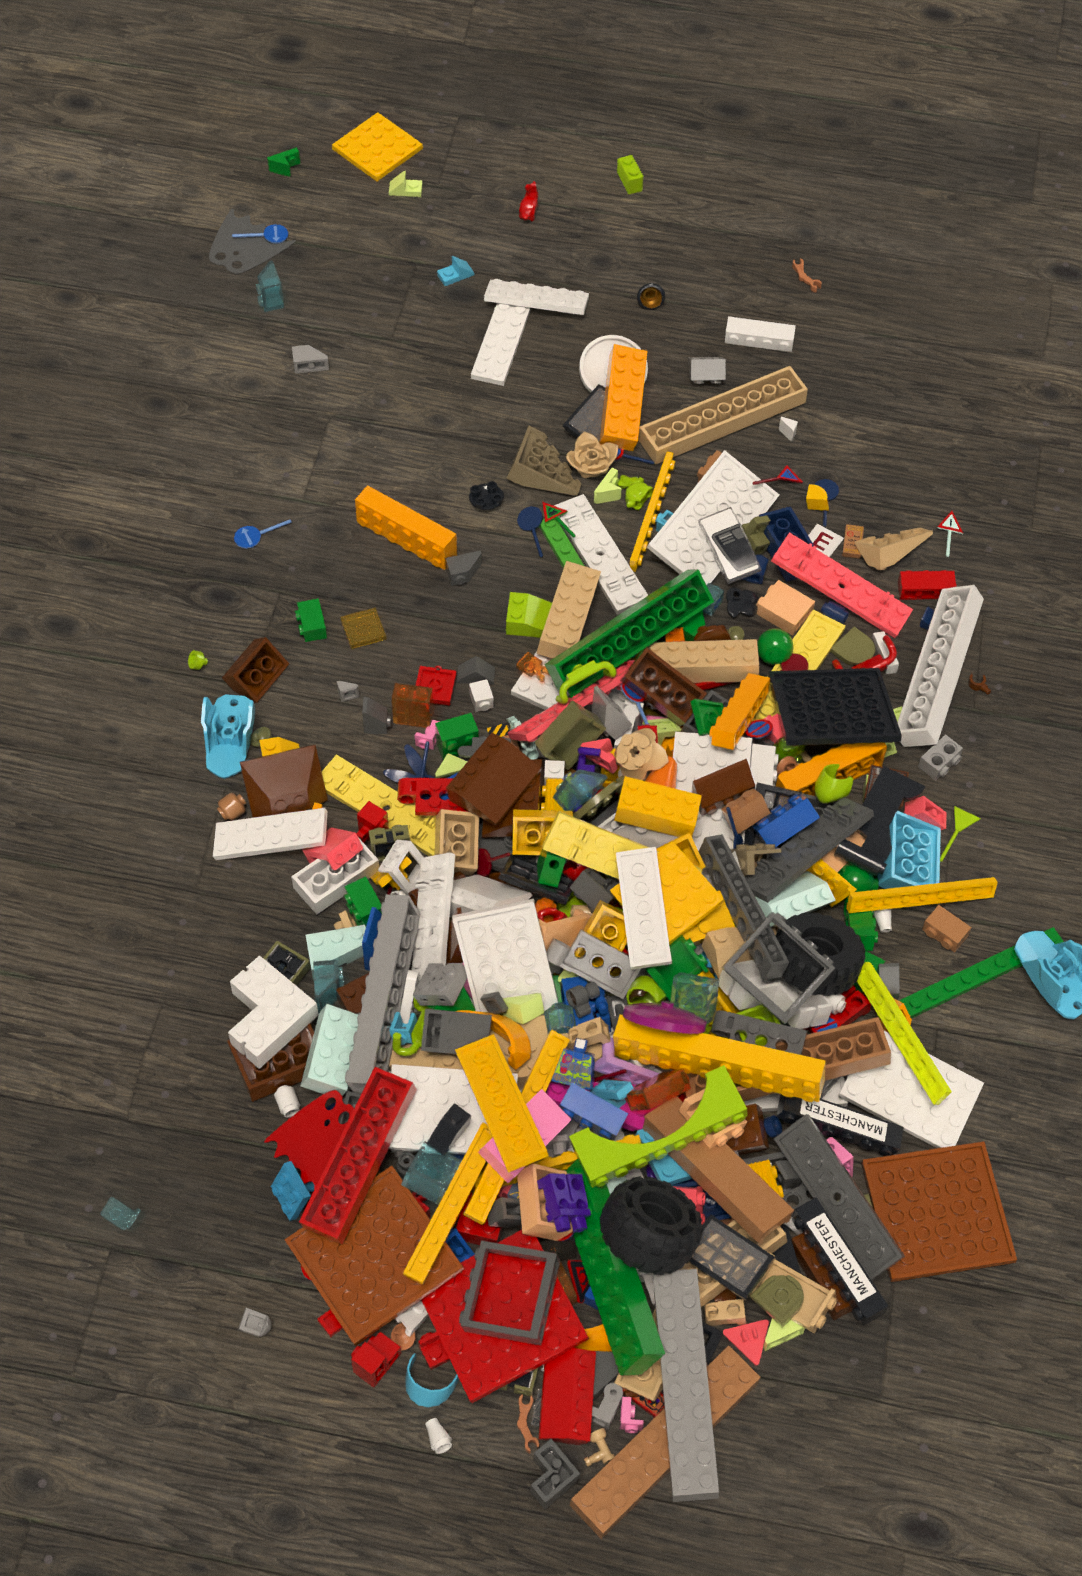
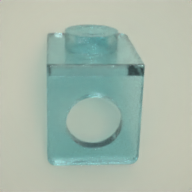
[100,1197,141,1230]

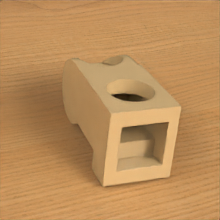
[568,1017,611,1049]
[704,1299,746,1326]

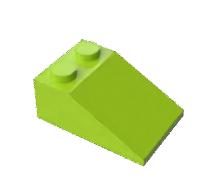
[506,592,552,638]

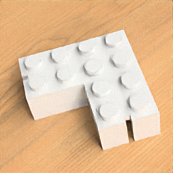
[228,955,319,1069]
[717,960,834,1029]

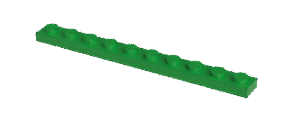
[899,927,1064,1019]

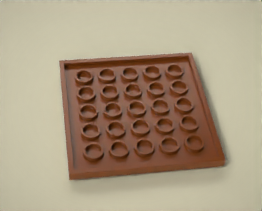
[861,1141,1017,1282]
[285,1166,464,1346]

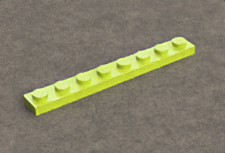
[857,962,952,1105]

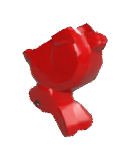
[519,181,538,222]

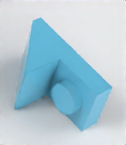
[437,256,474,286]
[590,1080,634,1108]

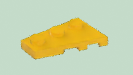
[805,859,857,907]

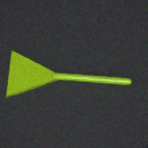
[940,806,981,862]

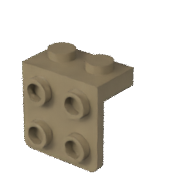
[730,843,782,875]

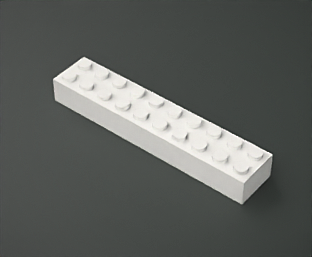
[898,585,984,747]

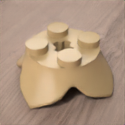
[566,431,618,478]
[614,728,669,781]

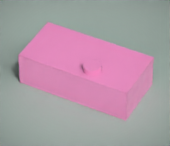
[478,1089,571,1183]

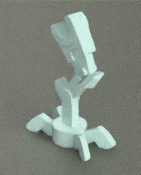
[506,716,539,759]

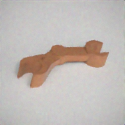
[792,258,822,292]
[517,1394,539,1454]

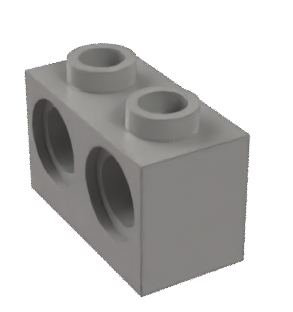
[918,734,963,781]

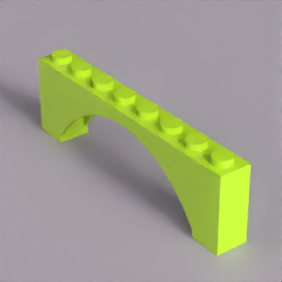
[569,1065,747,1188]

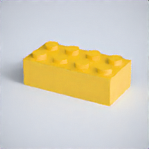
[614,776,702,837]

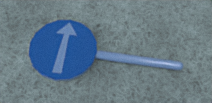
[232,224,288,244]
[234,520,292,549]

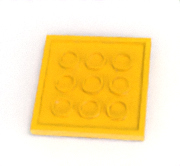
[332,112,423,181]
[610,841,724,945]

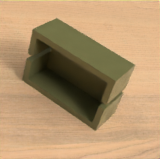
[534,700,606,770]

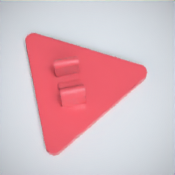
[723,1319,769,1366]

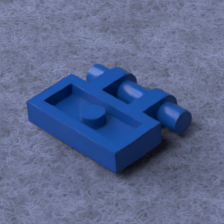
[592,986,611,1032]

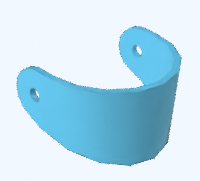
[405,1353,459,1407]

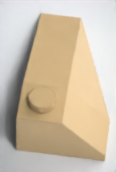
[855,528,933,570]
[702,927,777,979]

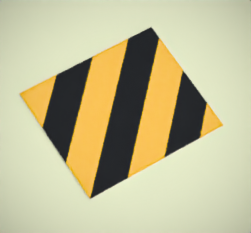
[487,723,509,737]

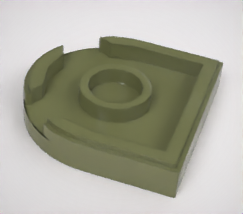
[830,627,875,666]
[751,1275,804,1327]

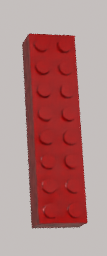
[299,1067,417,1244]

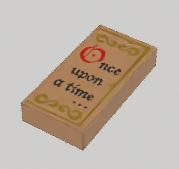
[842,524,864,559]

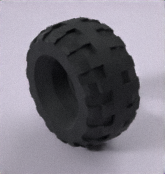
[600,1177,703,1275]

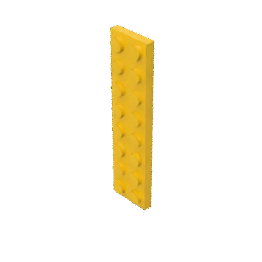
[455,1034,549,1173]

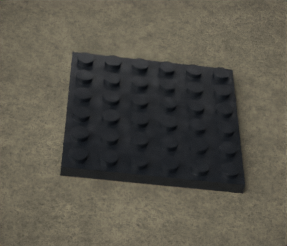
[768,668,902,746]

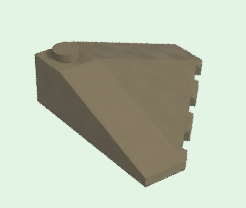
[507,426,582,496]

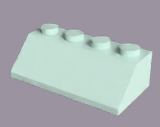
[755,871,835,928]

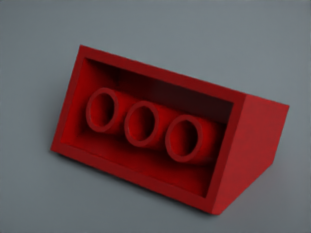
[539,1348,596,1445]

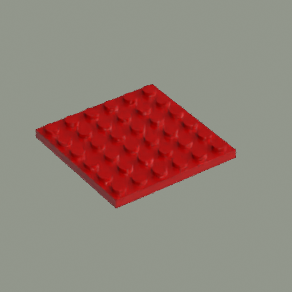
[421,1230,589,1403]

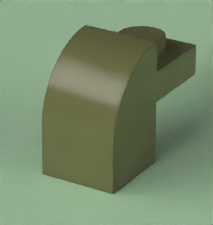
[741,515,770,555]

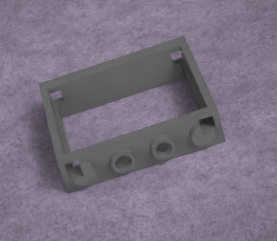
[721,912,835,1024]
[459,1241,561,1345]

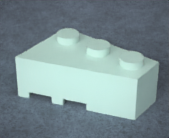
[306,925,366,981]

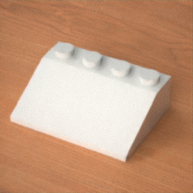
[450,874,532,917]

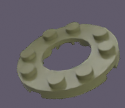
[573,775,625,821]

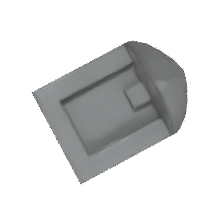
[238,1308,271,1337]

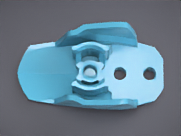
[201,694,255,779]
[1014,931,1082,1019]

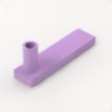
[594,1037,674,1089]

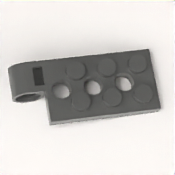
[711,1010,807,1055]

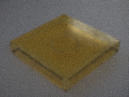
[340,608,386,649]

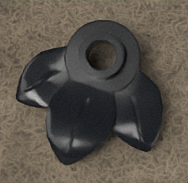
[726,587,759,618]

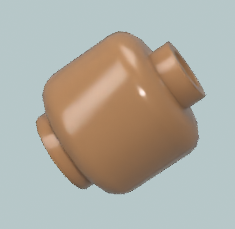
[217,793,246,821]

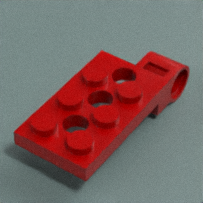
[397,778,469,816]

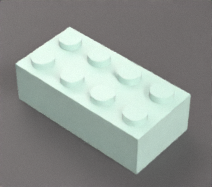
[301,1004,358,1096]

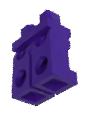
[537,1173,591,1232]

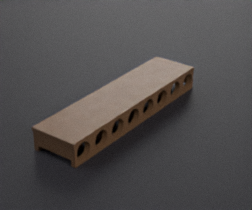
[642,1095,794,1244]

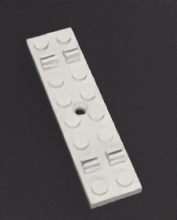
[554,494,648,615]
[412,852,455,1014]

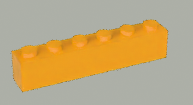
[709,673,770,750]

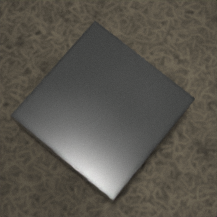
[480,991,508,1014]

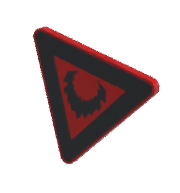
[567,1260,590,1303]

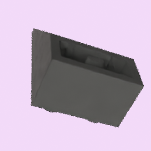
[421,1009,492,1054]

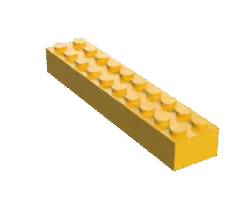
[613,1015,826,1102]

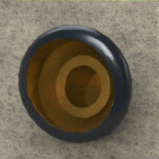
[637,283,665,310]

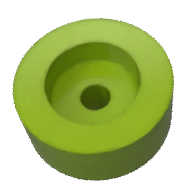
[188,650,208,670]

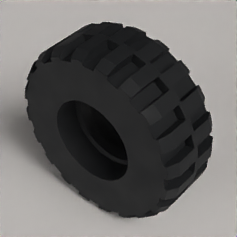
[776,913,865,996]

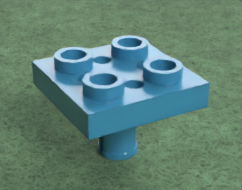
[271,1161,314,1221]

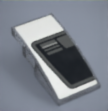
[698,507,762,584]

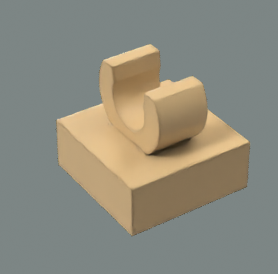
[334,910,357,930]

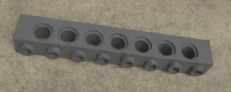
[698,834,789,980]

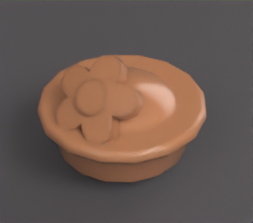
[777,756,798,775]
[391,1323,416,1351]

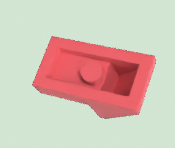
[580,738,618,774]

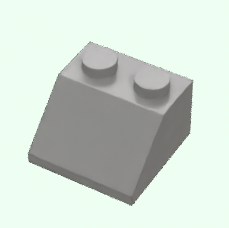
[688,357,726,384]
[592,686,632,740]

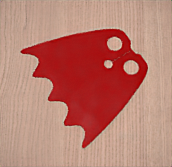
[264,1090,354,1192]

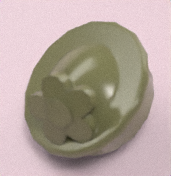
[727,626,744,640]
[250,727,272,748]

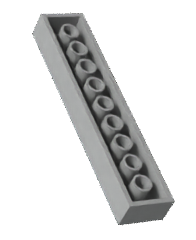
[345,895,420,1094]
[653,1269,719,1502]

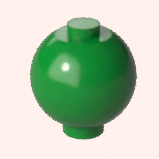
[757,628,794,665]
[838,863,879,892]

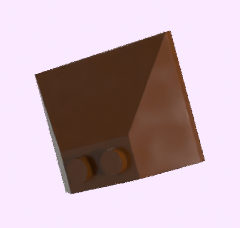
[240,744,328,818]

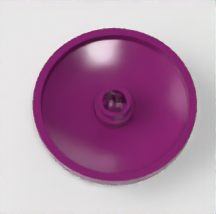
[623,1001,707,1034]

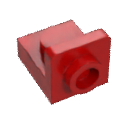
[418,1332,450,1371]

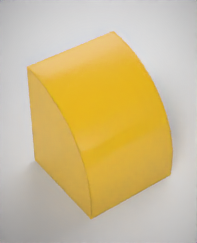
[806,484,829,511]

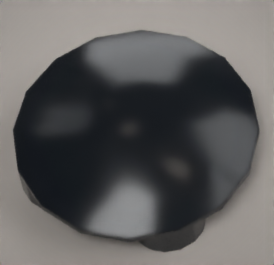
[469,481,504,510]

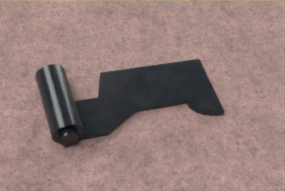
[834,766,926,877]

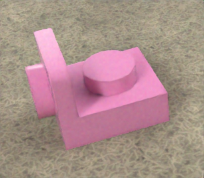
[415,720,440,750]
[620,1397,644,1433]

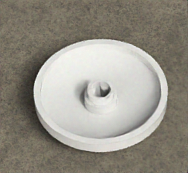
[579,335,648,400]

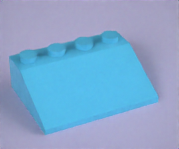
[877,811,941,889]

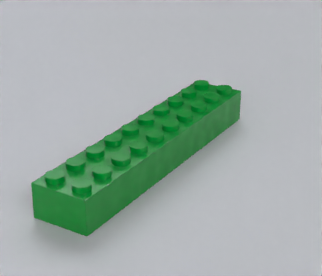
[544,569,714,698]
[566,1159,666,1376]

